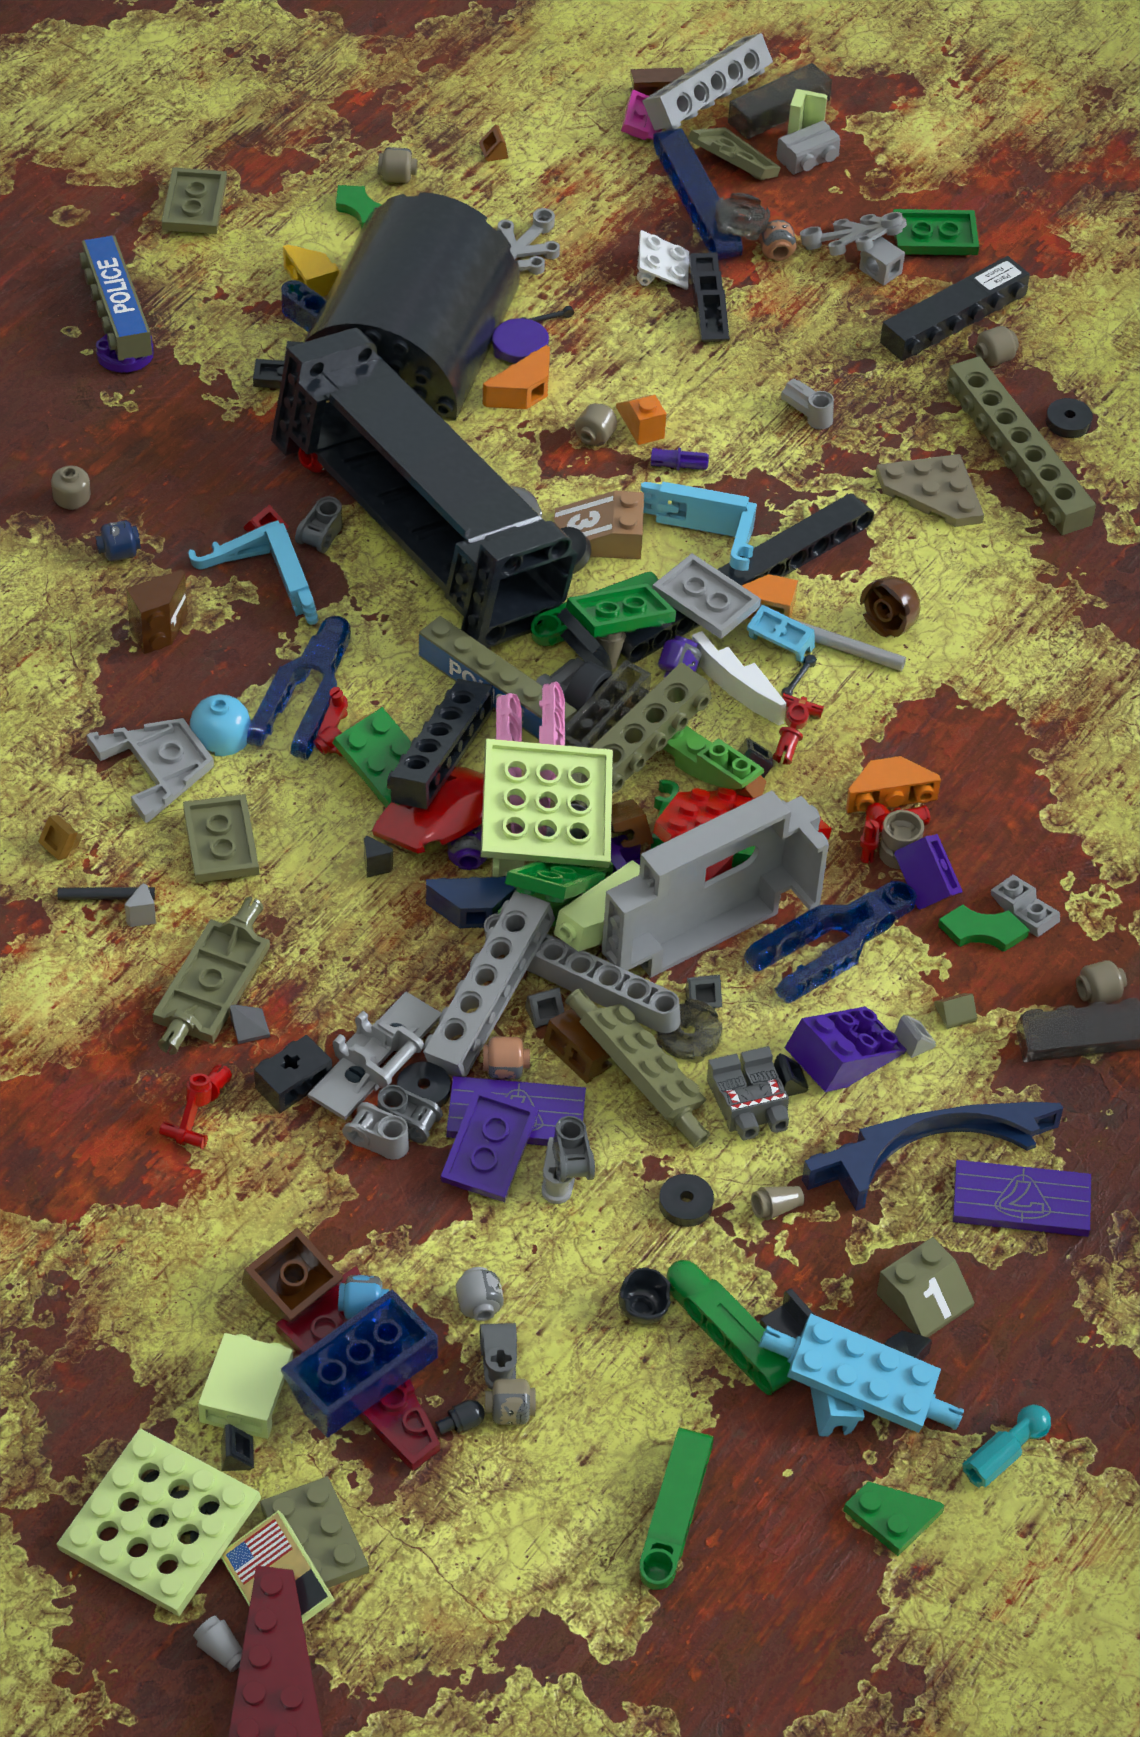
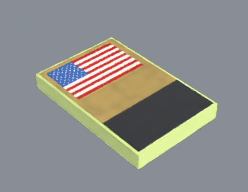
[221,1510,335,1623]

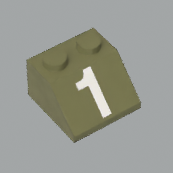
[877,1237,975,1337]

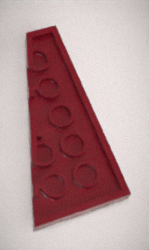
[275,1265,440,1471]
[228,1565,323,1737]

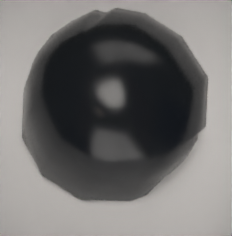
[618,1267,671,1325]

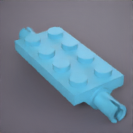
[759,1313,964,1433]

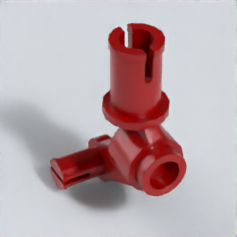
[313,687,348,756]
[773,693,824,765]
[860,803,930,864]
[159,1064,232,1149]

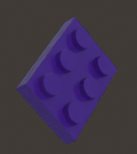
[441,1087,539,1203]

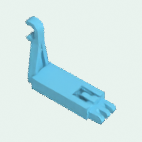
[640,482,757,571]
[189,520,319,625]

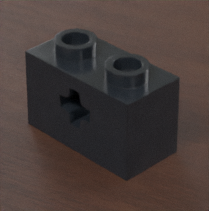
[254,1035,332,1113]

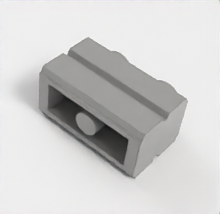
[776,120,841,175]

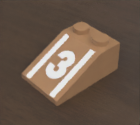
[554,491,644,560]

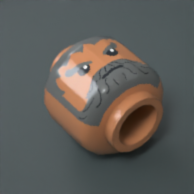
[759,220,797,261]
[483,1036,530,1080]

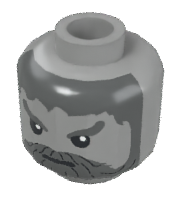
[456,1267,504,1321]

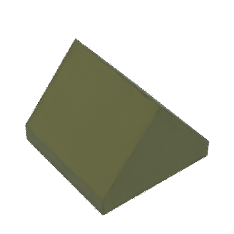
[934,993,977,1029]

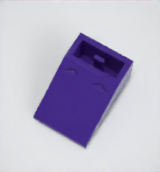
[784,1006,907,1092]

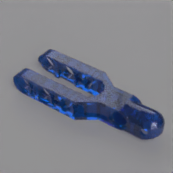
[247,615,351,760]
[744,881,917,1003]

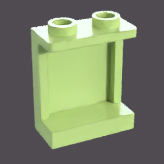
[198,1333,293,1439]

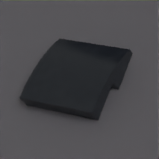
[557,608,612,673]

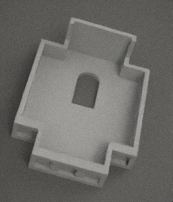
[602,790,829,978]

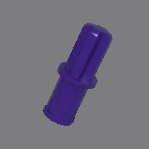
[651,448,709,471]

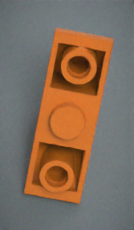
[482,345,550,409]
[846,756,941,813]

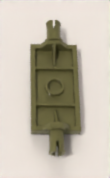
[153,897,270,1055]
[565,988,710,1148]

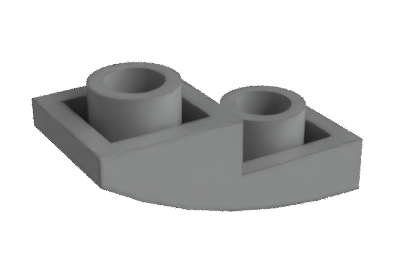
[991,875,1060,937]

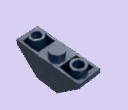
[426,876,516,929]

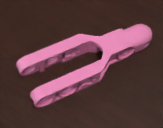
[496,682,565,836]

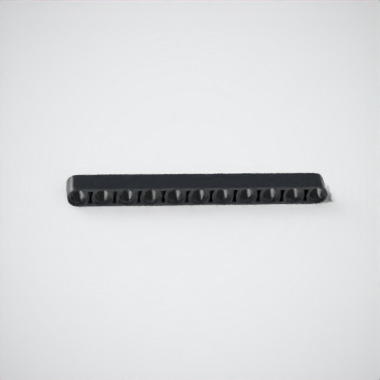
[621,493,875,663]

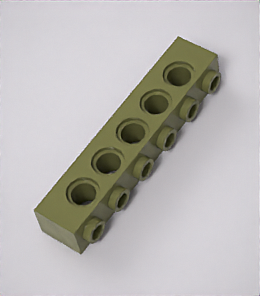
[571,662,712,809]

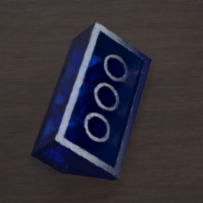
[281,1289,438,1438]

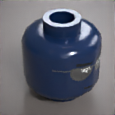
[95,520,141,562]

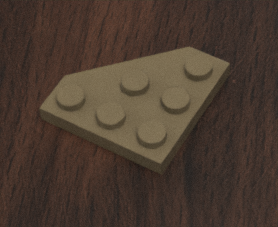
[876,454,984,527]

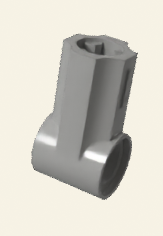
[781,378,834,429]

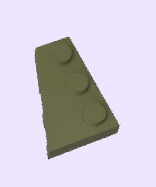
[688,127,781,180]

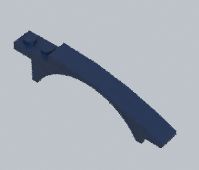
[802,1102,1063,1211]

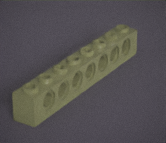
[946,356,1096,535]

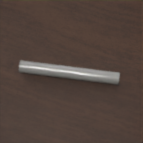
[793,619,906,671]

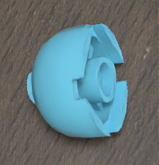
[189,694,252,757]

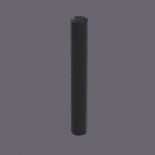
[57,887,155,900]

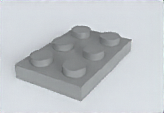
[653,553,761,639]

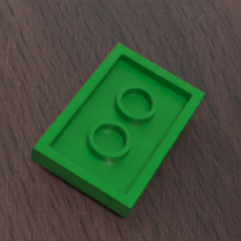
[893,209,979,255]
[566,583,676,637]
[333,707,412,808]
[505,861,606,903]

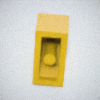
[283,245,339,301]

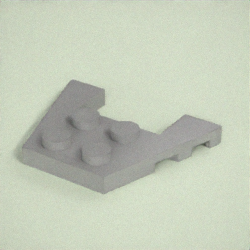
[87,718,214,823]

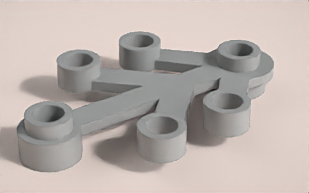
[497,208,560,275]
[800,212,907,256]

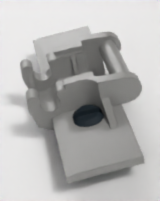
[308,992,441,1120]

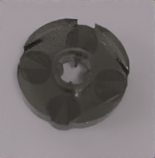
[714,193,770,240]
[656,999,722,1063]

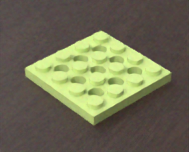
[481,739,613,868]
[57,1428,261,1616]

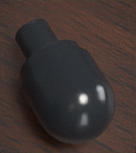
[435,1400,485,1435]

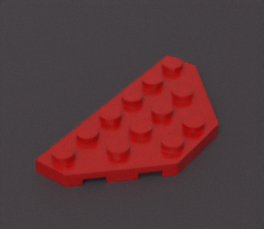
[653,787,832,843]

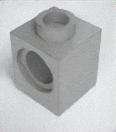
[859,236,905,286]

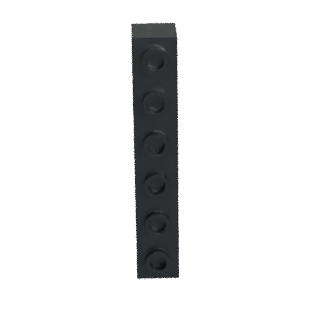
[387,679,493,809]

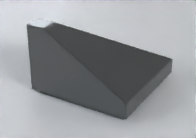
[230,1005,270,1044]

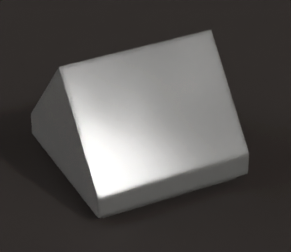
[125,883,156,927]
[894,1015,936,1058]

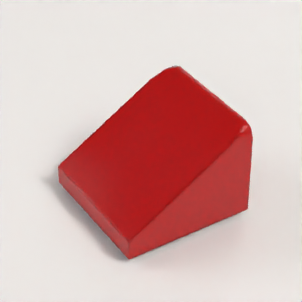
[243,504,289,533]

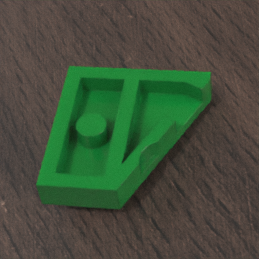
[843,1481,945,1556]

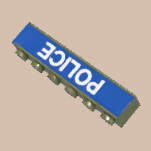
[79,235,152,361]
[419,616,577,742]

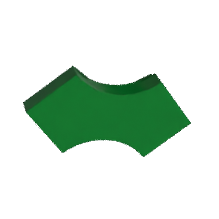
[336,185,382,229]
[938,905,1030,952]

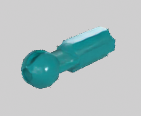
[962,1405,1051,1488]

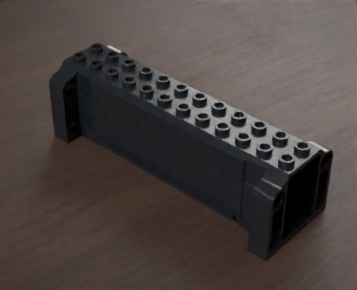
[271,328,578,648]

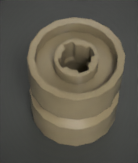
[879,810,924,869]

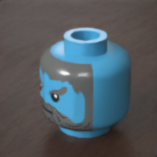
[338,1275,389,1322]

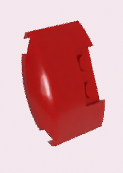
[372,767,484,854]

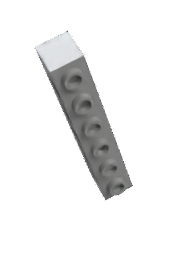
[642,33,773,131]
[423,890,555,1077]

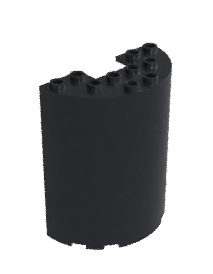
[303,192,520,421]

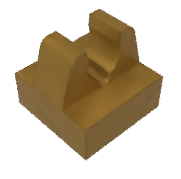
[38,815,82,860]

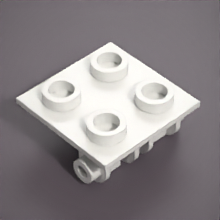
[637,230,689,290]

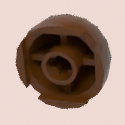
[860,576,921,638]

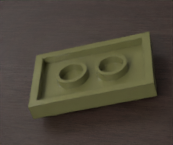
[162,167,227,234]
[183,794,259,883]
[260,1476,369,1588]

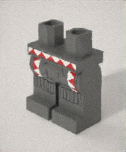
[707,1046,789,1141]

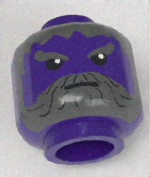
[658,636,702,678]
[448,825,487,870]

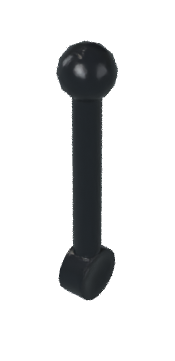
[522,306,574,322]
[781,655,817,696]

